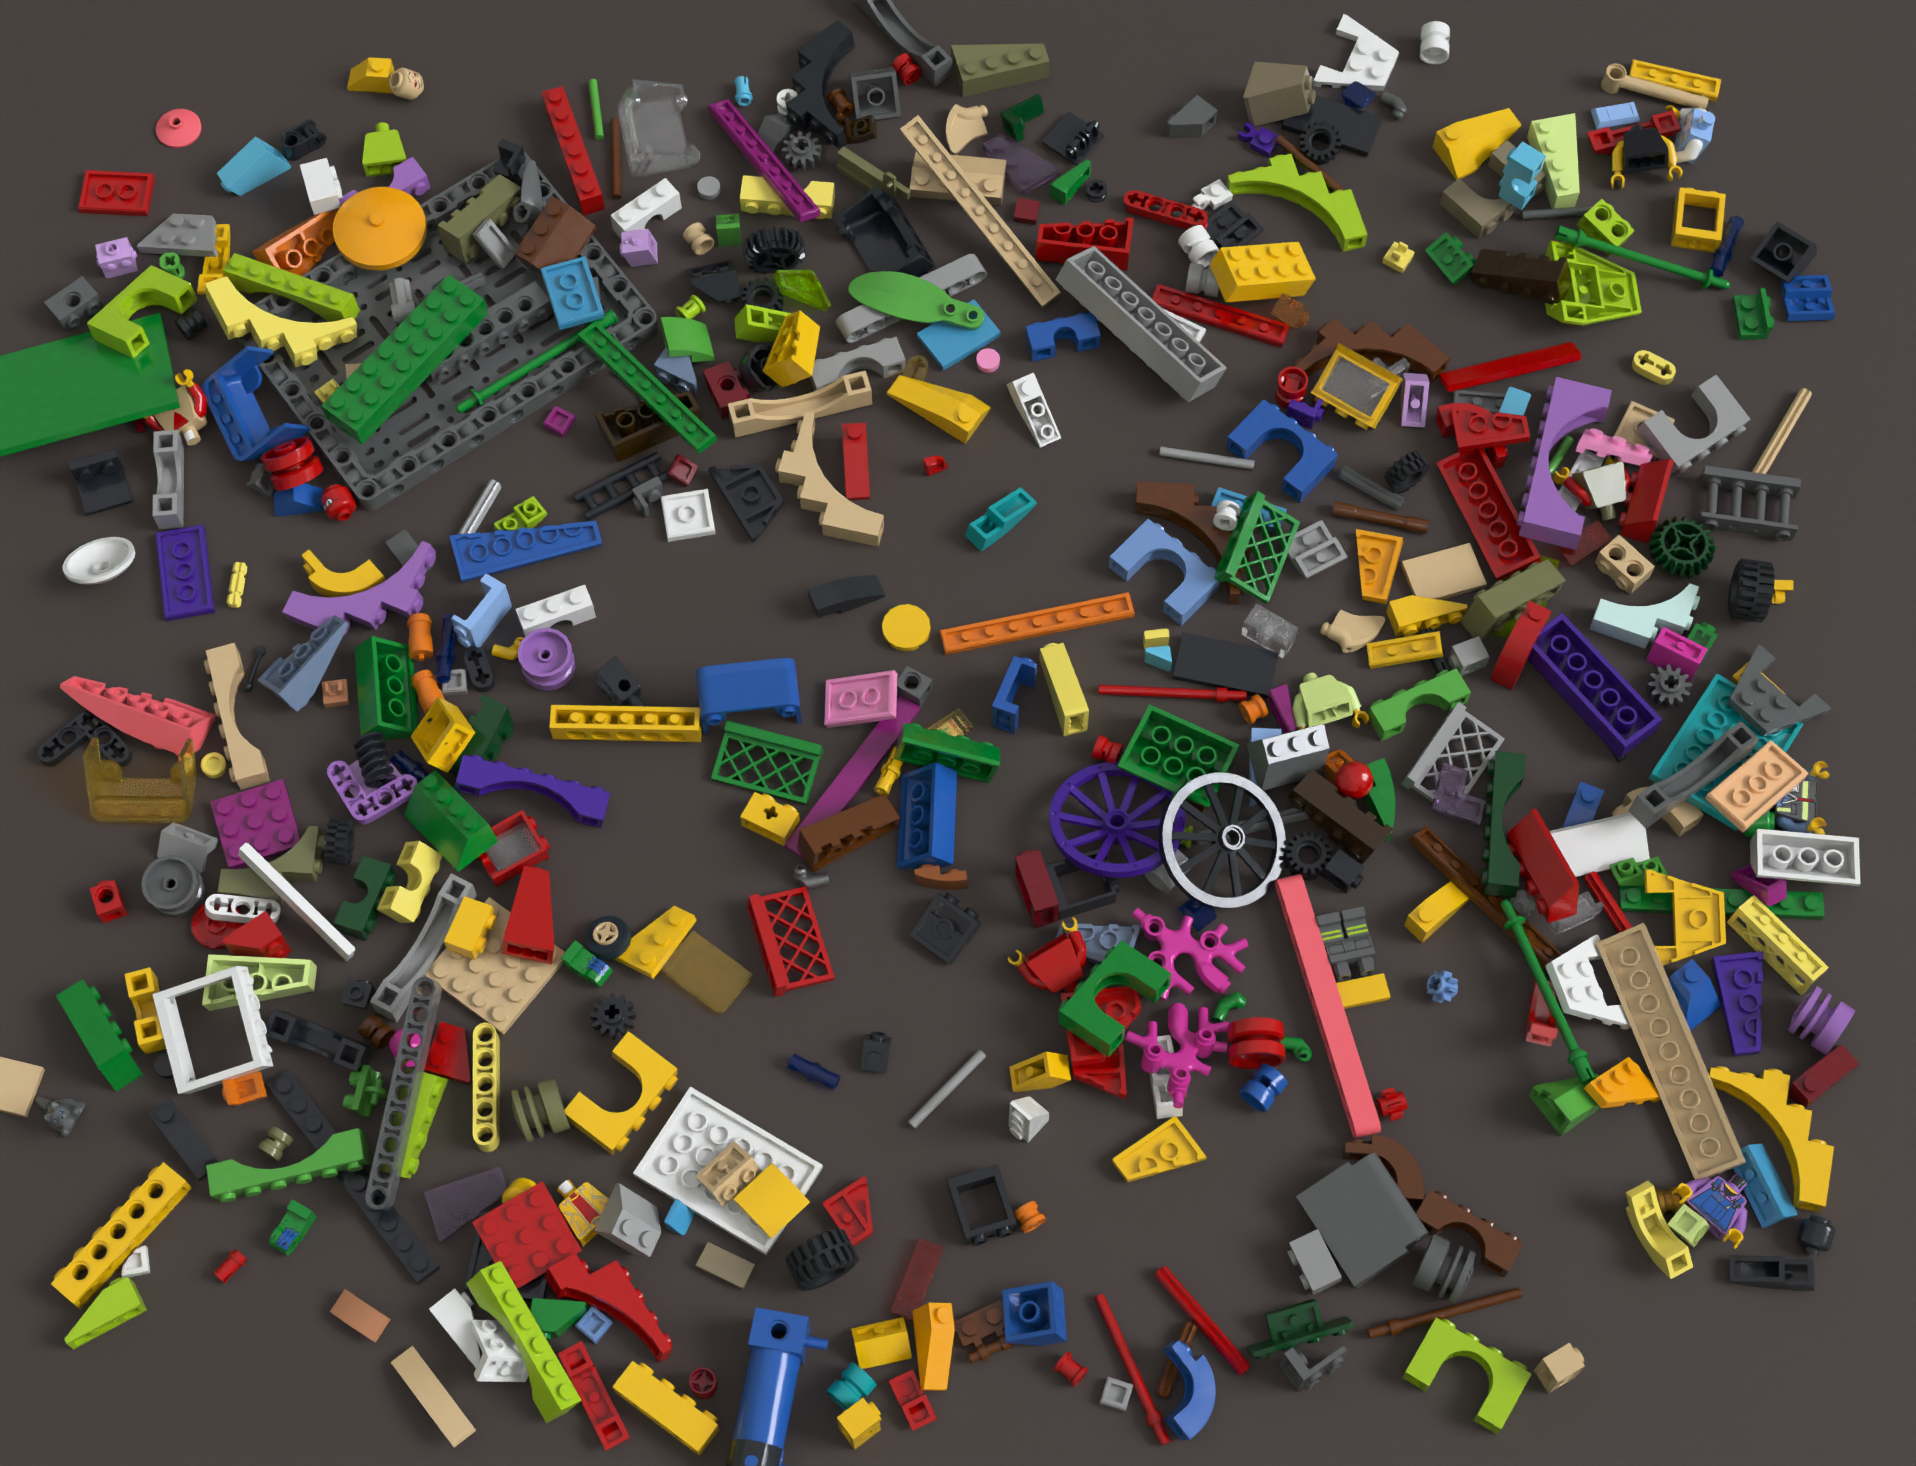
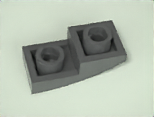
[385,529,433,572]

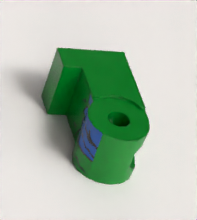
[561,940,613,988]
[269,1199,317,1256]

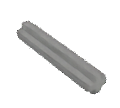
[458,479,501,534]

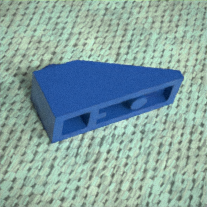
[1562,781,1604,828]

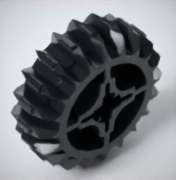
[743,226,805,274]

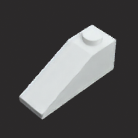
[429,1288,482,1368]

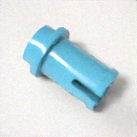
[734,76,753,106]

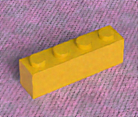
[613,1361,720,1456]

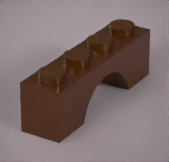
[1416,1190,1523,1277]

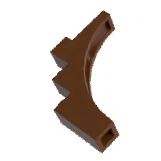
[1293,318,1450,384]
[1135,481,1253,605]

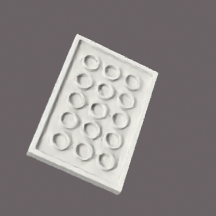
[633,1087,823,1256]

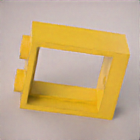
[1670,187,1726,253]
[411,697,475,773]

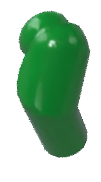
[1212,992,1246,1023]

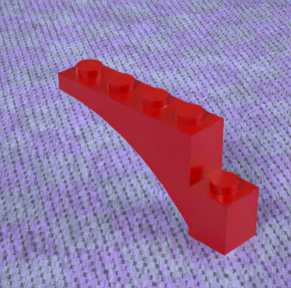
[545,1253,672,1363]

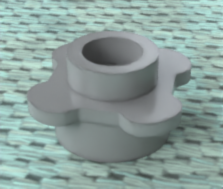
[1510,890,1536,918]

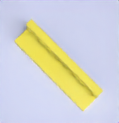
[1727,895,1829,995]

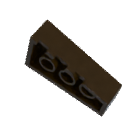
[1471,249,1572,304]
[594,391,703,462]
[1288,769,1394,864]

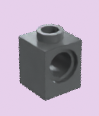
[897,666,933,708]

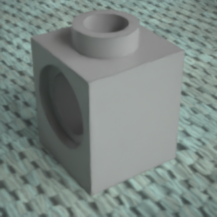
[1448,636,1489,676]

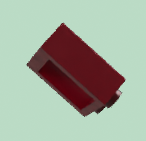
[1015,850,1059,929]

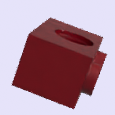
[703,361,750,420]

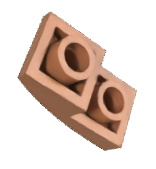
[330,1289,391,1342]

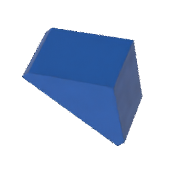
[274,483,323,517]

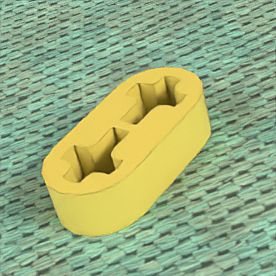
[1632,350,1676,385]

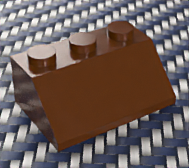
[514,196,597,275]

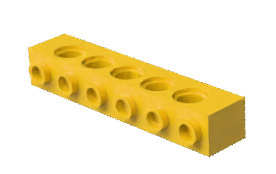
[549,705,702,742]
[51,1162,192,1310]

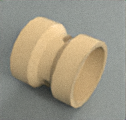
[683,222,714,255]

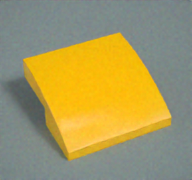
[733,1163,810,1239]

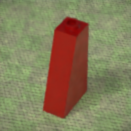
[501,866,554,965]

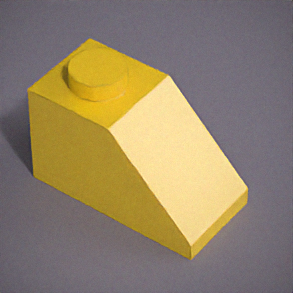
[347,57,394,93]
[1009,1051,1071,1092]

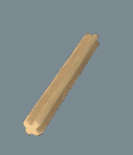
[1752,388,1812,474]

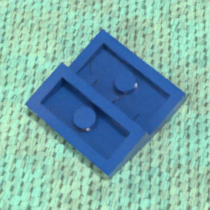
[1781,275,1835,321]

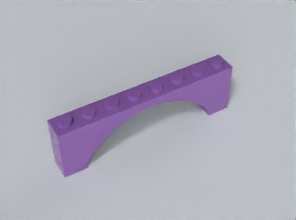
[1516,377,1612,550]

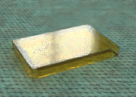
[661,931,753,1015]

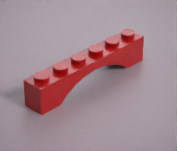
[541,86,605,216]

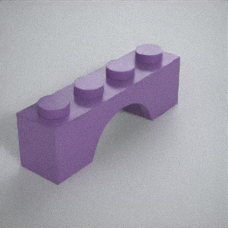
[338,157,430,210]

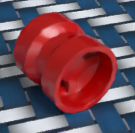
[891,53,922,85]
[1091,735,1124,763]

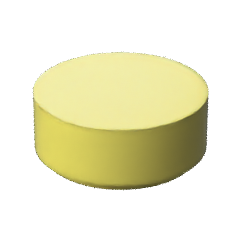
[201,752,227,778]

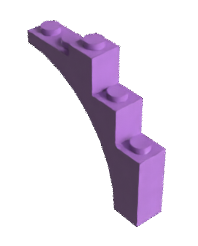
[282,541,436,635]

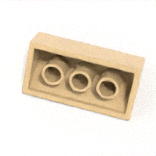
[910,152,1006,205]

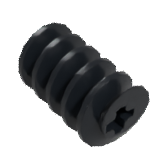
[353,731,396,788]

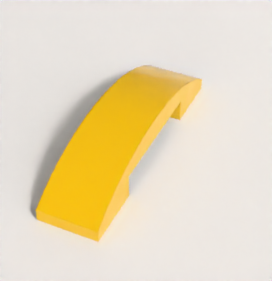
[197,224,230,294]

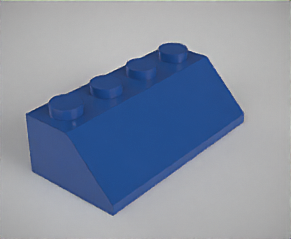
[897,762,957,869]

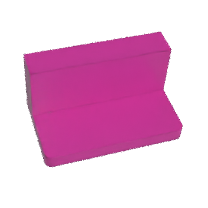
[1646,627,1708,682]

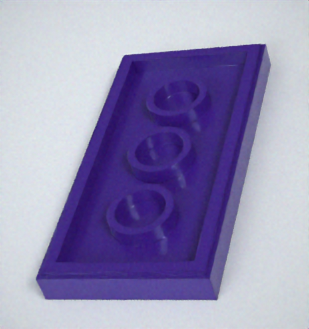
[155,524,215,621]

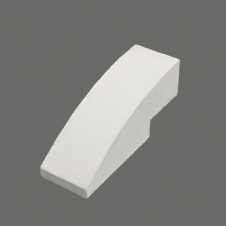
[1149,1035,1183,1119]

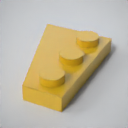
[1112,1116,1207,1183]

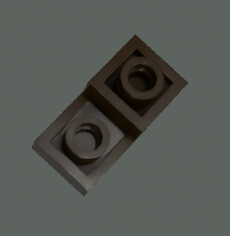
[832,114,877,145]

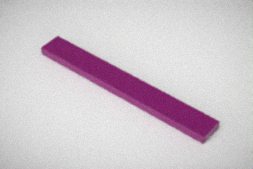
[708,99,820,222]
[785,695,920,860]

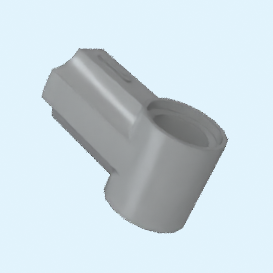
[389,278,416,325]

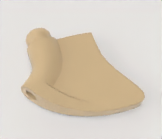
[945,104,988,155]
[1320,610,1385,653]

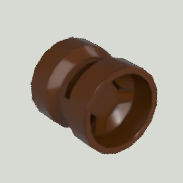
[358,1013,395,1050]

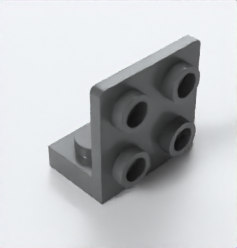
[1279,1346,1347,1391]

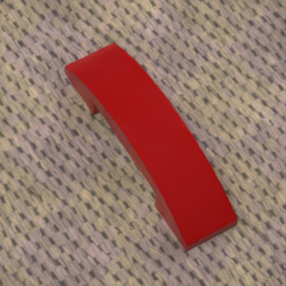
[1587,110,1681,154]
[558,1341,630,1451]

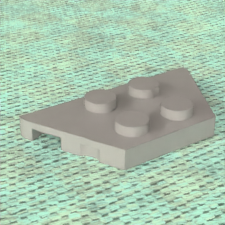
[137,214,218,257]

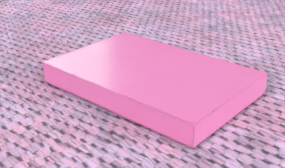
[824,670,897,728]

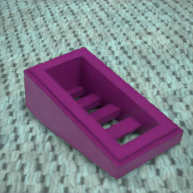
[1267,684,1296,734]
[1731,864,1787,907]

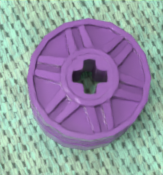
[1787,986,1856,1055]

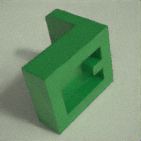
[1687,622,1718,660]

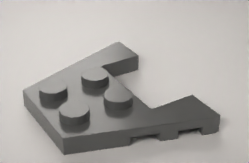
[1727,644,1831,737]

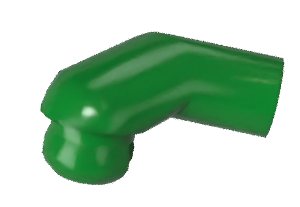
[1280,1036,1312,1062]

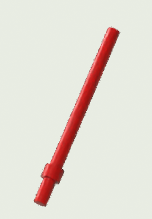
[1099,685,1246,703]
[1094,1294,1171,1446]

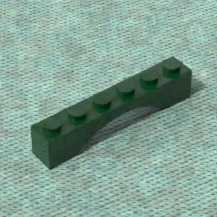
[1480,751,1526,898]

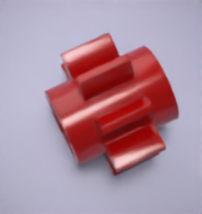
[1376,1087,1408,1121]

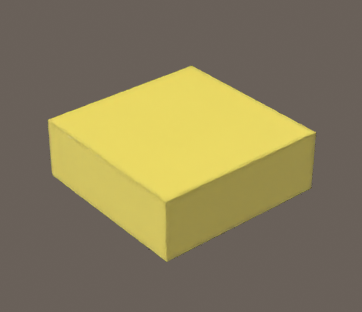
[1143,628,1170,649]

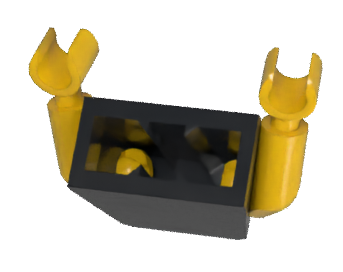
[1611,124,1683,189]

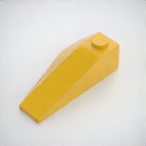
[1433,108,1521,180]
[887,375,991,444]

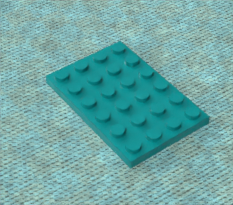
[1648,674,1804,831]

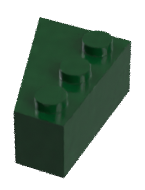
[449,694,514,777]

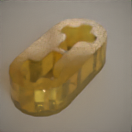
[902,355,928,382]

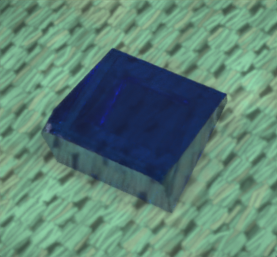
[1341,81,1376,109]
[1178,899,1217,931]

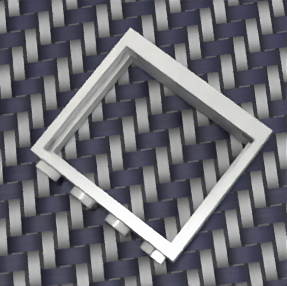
[153,966,273,1094]

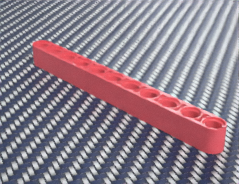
[1275,874,1381,1139]

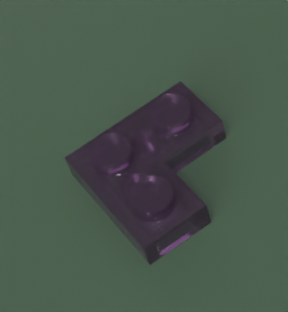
[1431,763,1486,826]

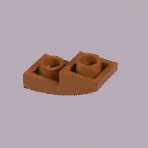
[914,864,967,890]

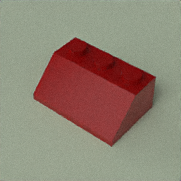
[1618,459,1674,543]

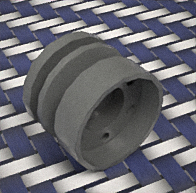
[1412,1234,1476,1304]

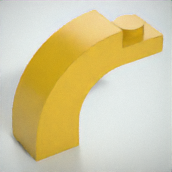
[302,550,386,598]

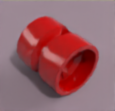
[1275,366,1308,409]

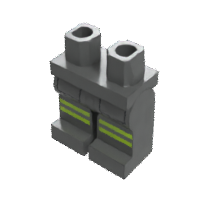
[1316,906,1376,982]

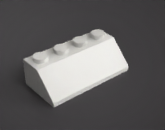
[1750,829,1860,886]

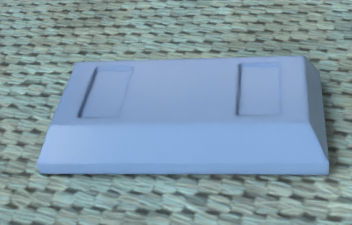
[1591,102,1640,129]

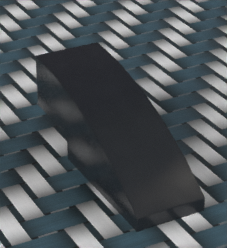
[808,575,885,618]
[1730,1255,1815,1291]

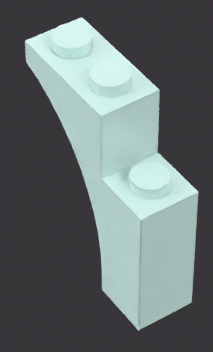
[1589,584,1700,648]

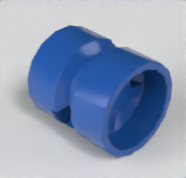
[1239,1063,1288,1113]

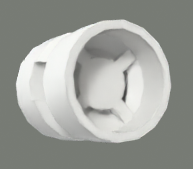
[1420,21,1450,65]
[1178,225,1219,268]

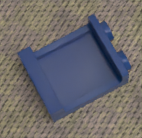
[992,656,1037,734]

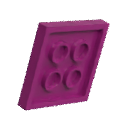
[210,779,301,869]

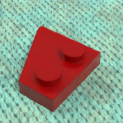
[424,1021,472,1085]
[822,1175,873,1247]

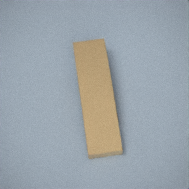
[391,1345,476,1448]

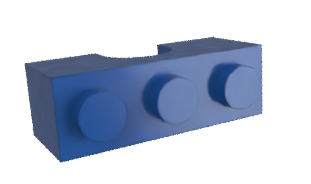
[1025,312,1101,362]

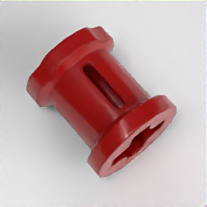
[1053,1351,1089,1388]

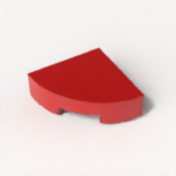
[923,456,948,477]

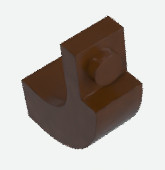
[1342,1134,1424,1206]

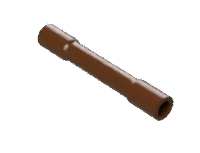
[1332,501,1429,534]

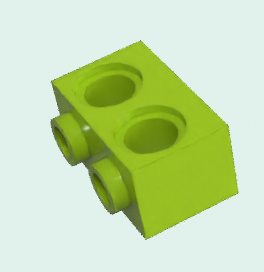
[1576,199,1635,256]

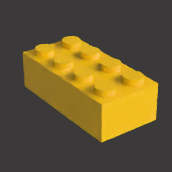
[1209,242,1316,302]

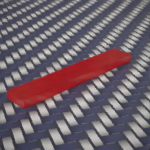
[1152,284,1290,348]
[1439,342,1581,392]

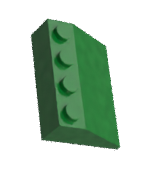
[1117,704,1240,809]

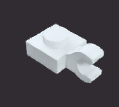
[1192,179,1233,210]

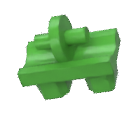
[343,1065,388,1118]

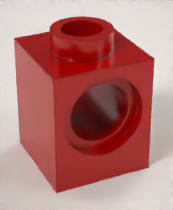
[89,880,128,924]

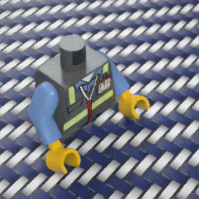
[1770,761,1829,835]

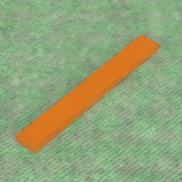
[940,592,1135,655]

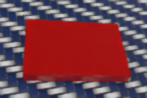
[78,170,155,216]

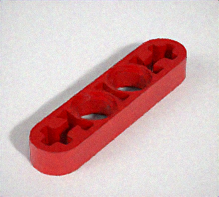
[1123,190,1208,230]

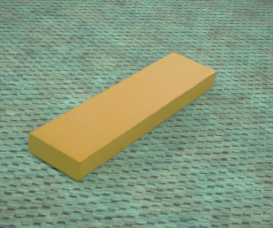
[1629,59,1722,102]

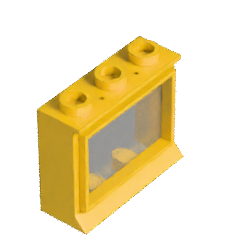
[1311,343,1403,430]

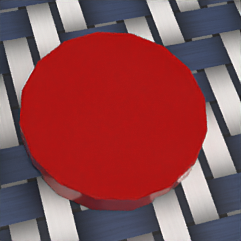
[191,903,243,950]

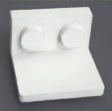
[471,1320,529,1382]

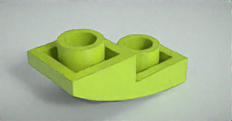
[494,496,547,531]

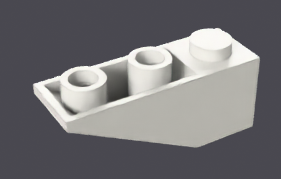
[1006,373,1061,447]
[1009,1096,1049,1142]

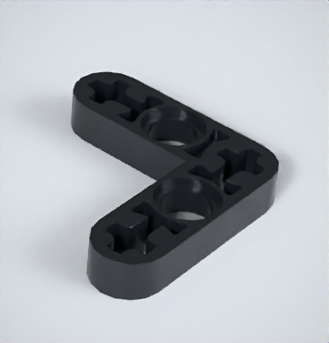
[37,710,132,768]

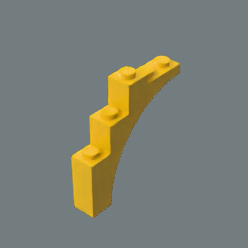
[1708,1066,1834,1213]

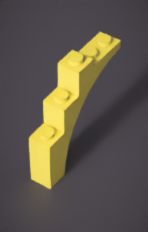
[205,276,357,367]

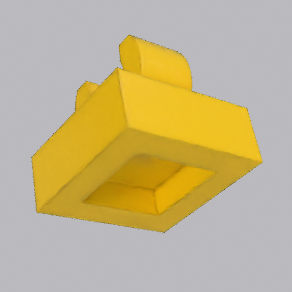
[1771,580,1794,604]

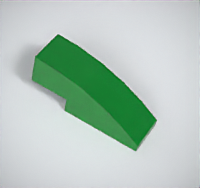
[1364,758,1395,842]

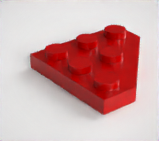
[1060,986,1141,1066]

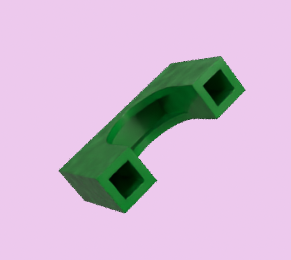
[1058,940,1171,1057]

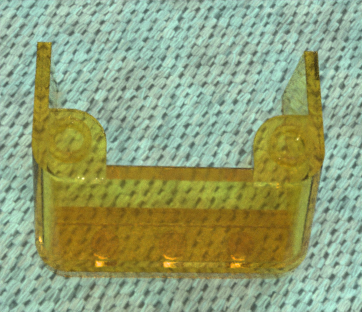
[82,737,197,823]

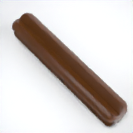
[1156,1322,1197,1399]

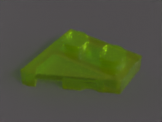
[773,270,831,311]

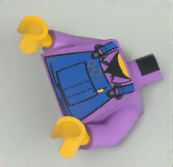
[1671,1174,1747,1249]

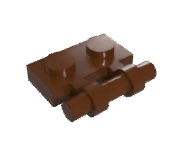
[954,1300,1012,1364]

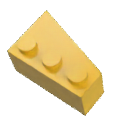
[763,310,820,388]

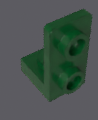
[1000,94,1044,143]

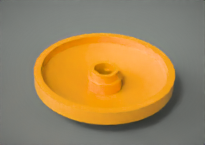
[333,187,427,271]

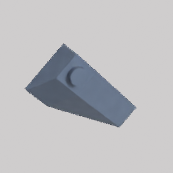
[258,615,349,712]

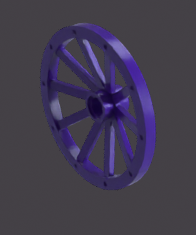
[1049,762,1185,878]

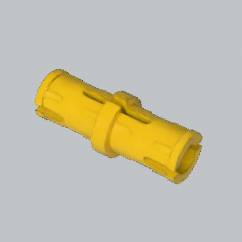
[874,747,904,796]

